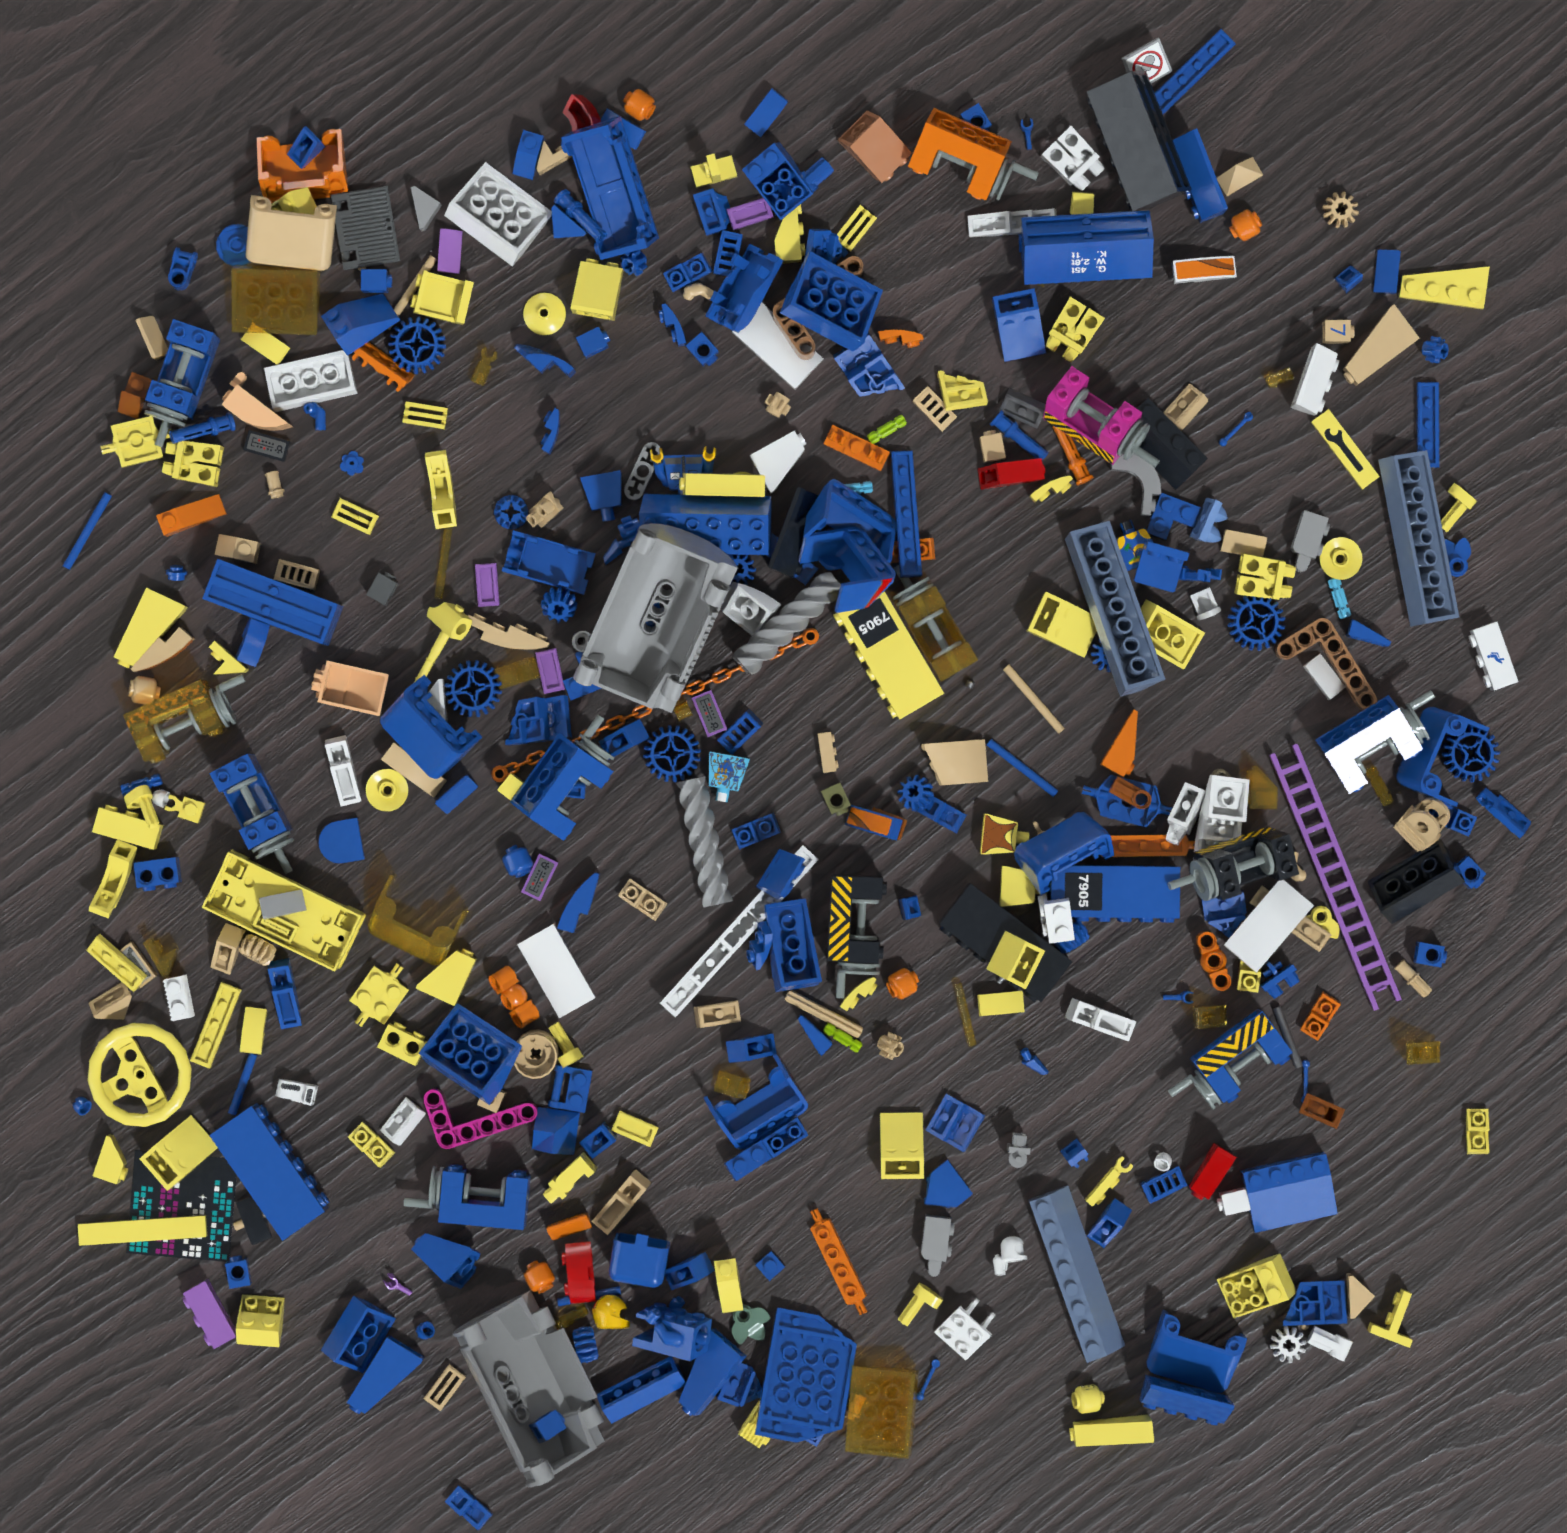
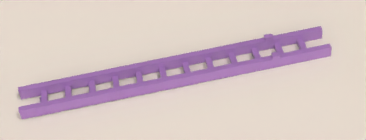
[1269,744,1402,1011]

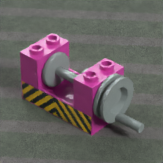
[1043,366,1160,467]

